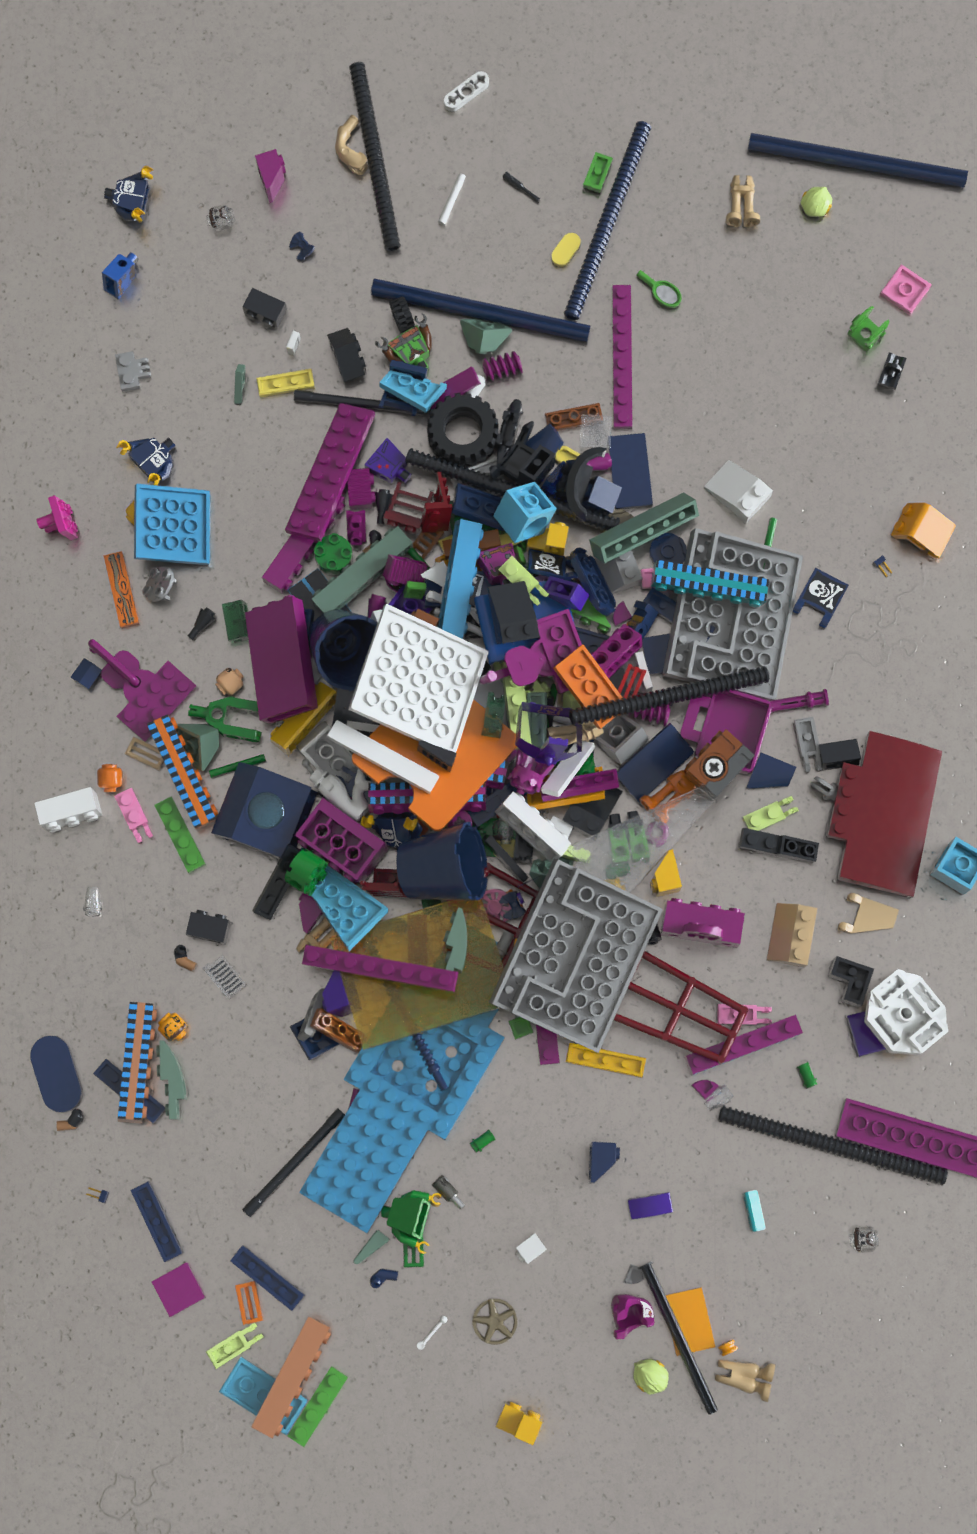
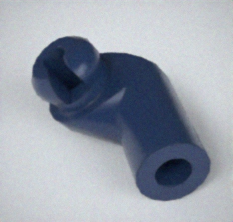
[370,1269,398,1289]

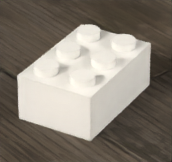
[34,787,102,832]

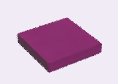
[152,1262,206,1317]

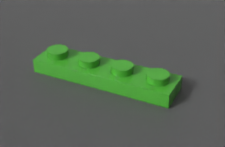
[154,796,206,873]
[287,1366,348,1447]

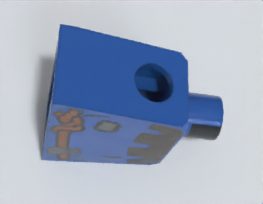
[102,253,139,299]

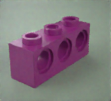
[590,624,642,678]

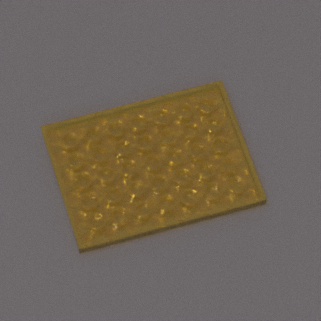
[329,899,504,1051]

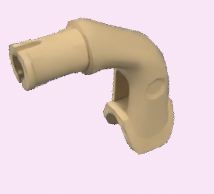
[335,115,368,175]

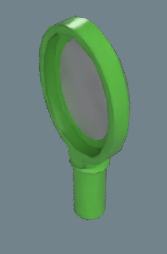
[636,270,682,308]

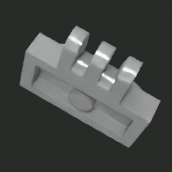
[115,351,151,392]

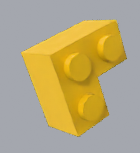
[527,522,569,556]
[496,1401,543,1445]

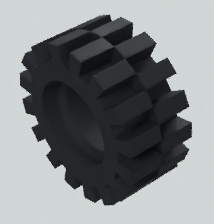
[389,296,415,333]

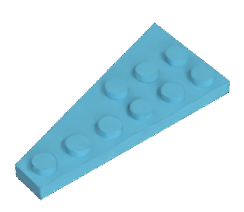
[301,848,388,951]

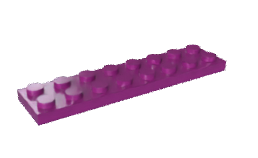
[285,404,376,542]
[835,1098,977,1178]

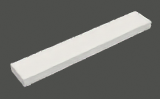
[327,720,439,794]

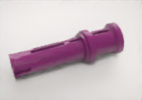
[770,689,829,712]

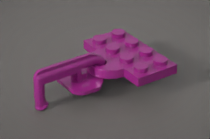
[479,609,582,694]
[88,639,197,742]

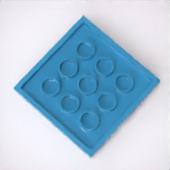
[134,484,210,565]

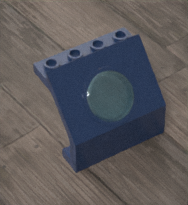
[211,762,317,859]

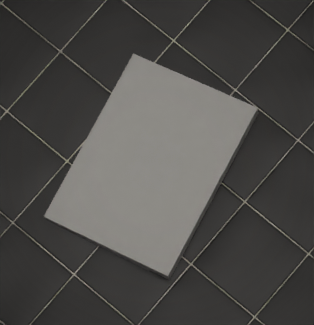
[662,528,803,700]
[489,859,663,1053]

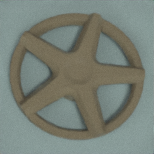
[473,1299,517,1345]

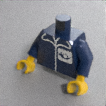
[104,166,153,222]
[116,438,175,486]
[360,812,423,850]

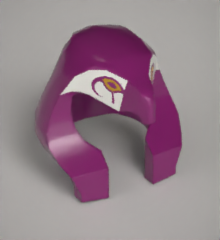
[611,1294,655,1339]

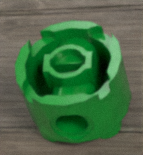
[314,533,353,576]
[285,849,328,896]

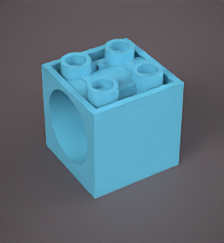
[493,482,557,543]
[930,837,977,895]

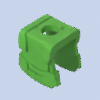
[848,306,890,352]

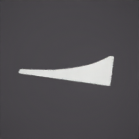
[421,561,479,624]

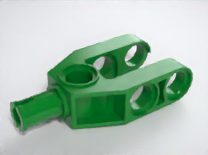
[188,697,262,743]

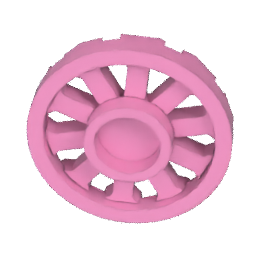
[477,889,511,925]

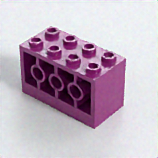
[295,798,389,885]

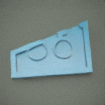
[379,370,447,413]

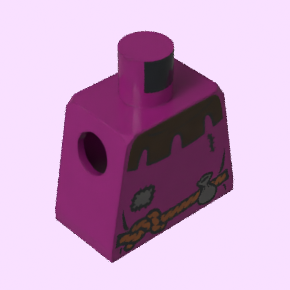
[476,543,515,585]

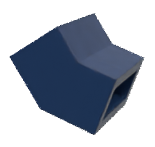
[71,658,102,690]

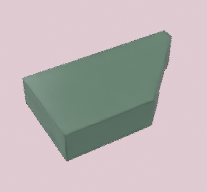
[234,364,246,404]

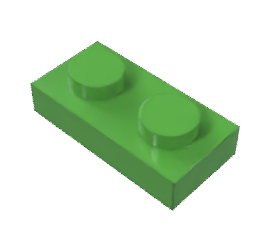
[583,152,613,193]

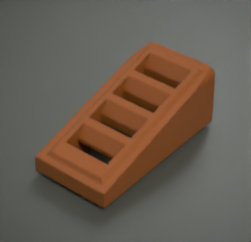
[407,531,445,560]

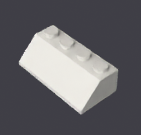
[495,791,571,864]

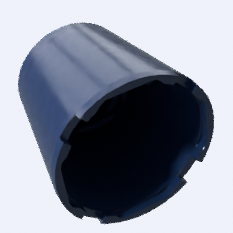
[308,609,378,691]
[396,822,488,901]

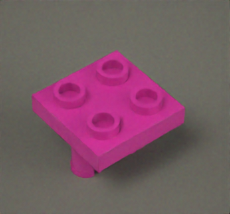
[36,495,78,541]

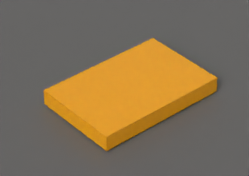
[666,1287,715,1356]

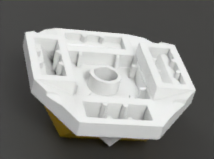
[864,969,948,1056]

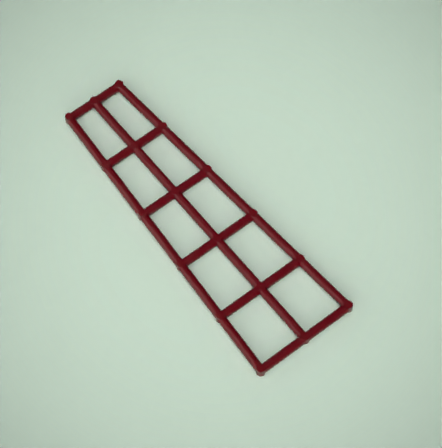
[442,863,748,1064]

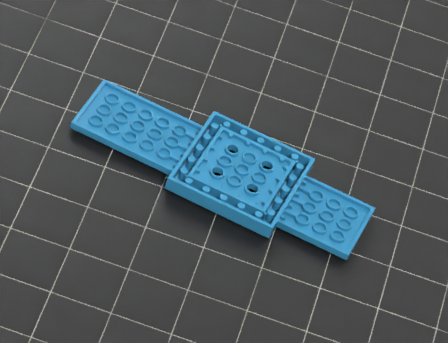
[299,924,505,1233]

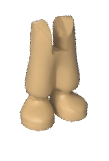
[715,1360,775,1402]

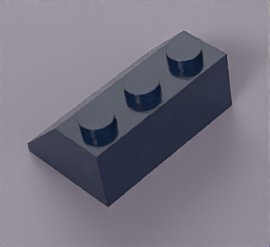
[588,1142,620,1184]

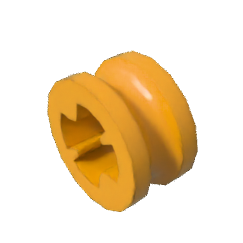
[718,1339,738,1356]

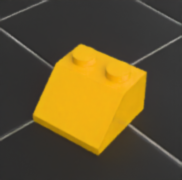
[650,849,682,897]

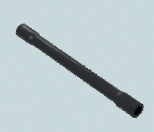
[294,389,424,416]
[242,1108,345,1217]

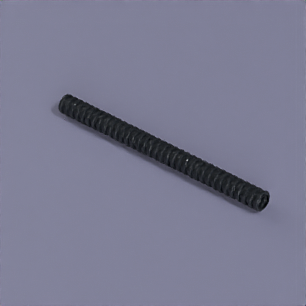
[349,62,401,251]
[569,666,770,726]

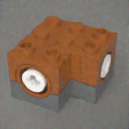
[684,729,755,801]

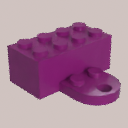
[660,898,745,948]

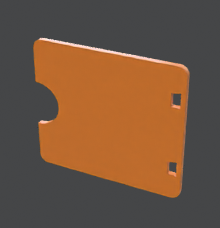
[352,699,517,831]

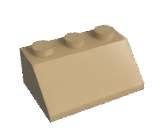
[767,903,818,968]

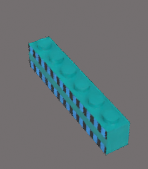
[651,560,769,607]

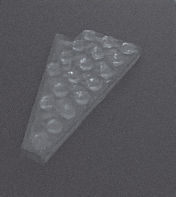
[566,787,714,893]

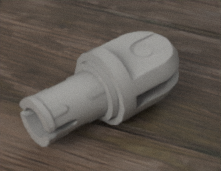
[811,776,837,801]

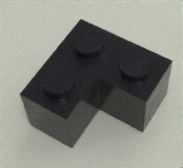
[327,328,366,382]
[828,956,874,1008]

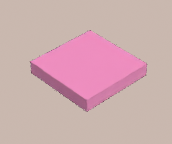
[880,264,932,315]

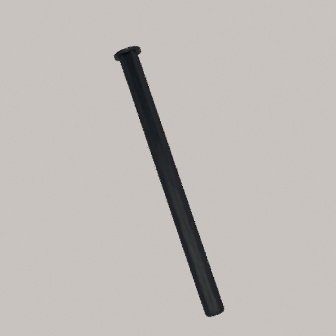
[638,1261,718,1415]

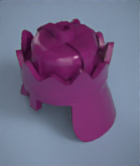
[507,749,555,795]

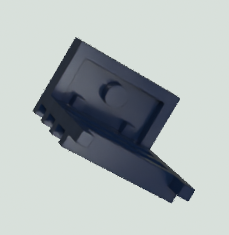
[379,360,428,416]

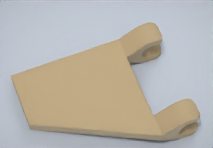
[838,893,899,934]

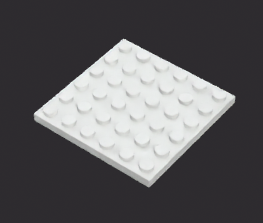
[348,604,488,752]

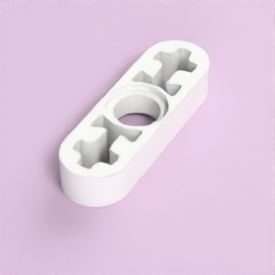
[444,71,489,112]

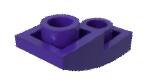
[628,1192,673,1219]

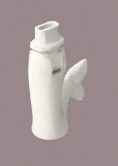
[309,767,373,822]

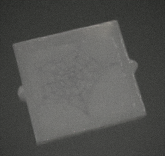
[579,413,612,449]

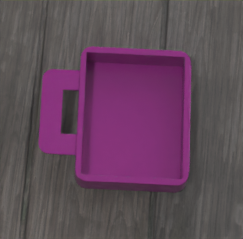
[680,690,772,775]

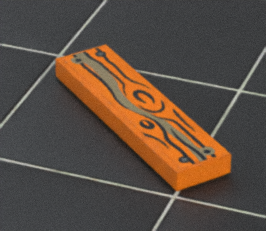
[104,551,139,628]

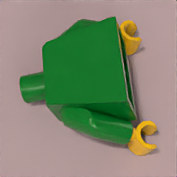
[381,1190,442,1254]

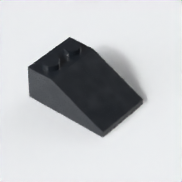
[487,581,540,644]
[562,788,623,842]

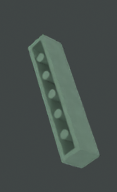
[589,492,699,563]
[312,526,413,614]

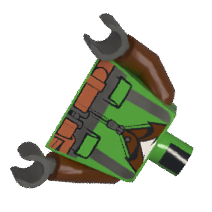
[375,313,432,368]

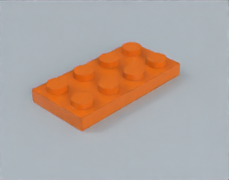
[553,645,623,730]

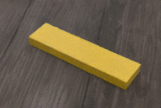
[566,1043,646,1078]

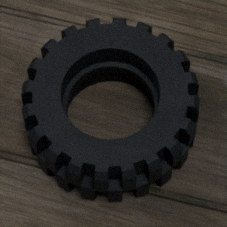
[427,393,499,468]

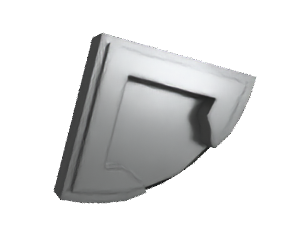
[623,1264,645,1284]

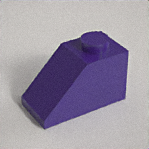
[543,576,589,611]

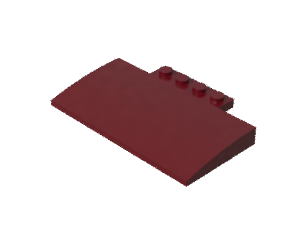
[827,731,942,898]

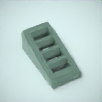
[353,1230,390,1265]

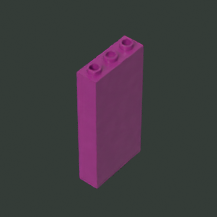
[245,595,318,724]

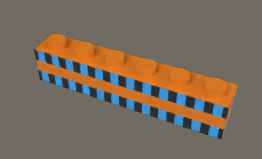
[147,714,218,830]

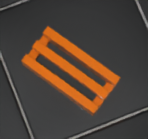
[235,1281,263,1325]

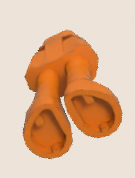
[639,769,697,826]

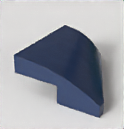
[525,423,564,454]
[746,752,796,789]

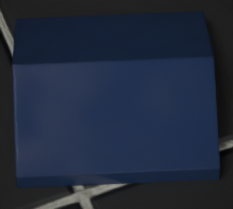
[290,1019,340,1061]

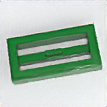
[403,1233,424,1267]

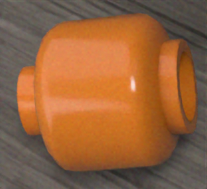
[97,764,122,792]

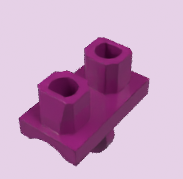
[346,510,367,545]

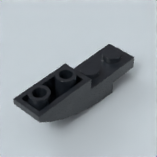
[739,828,819,862]

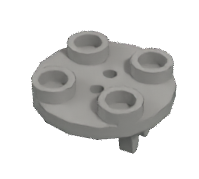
[142,566,177,602]

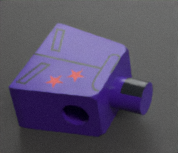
[364,438,412,484]

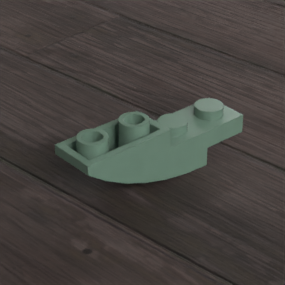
[443,907,467,974]
[156,1040,187,1120]

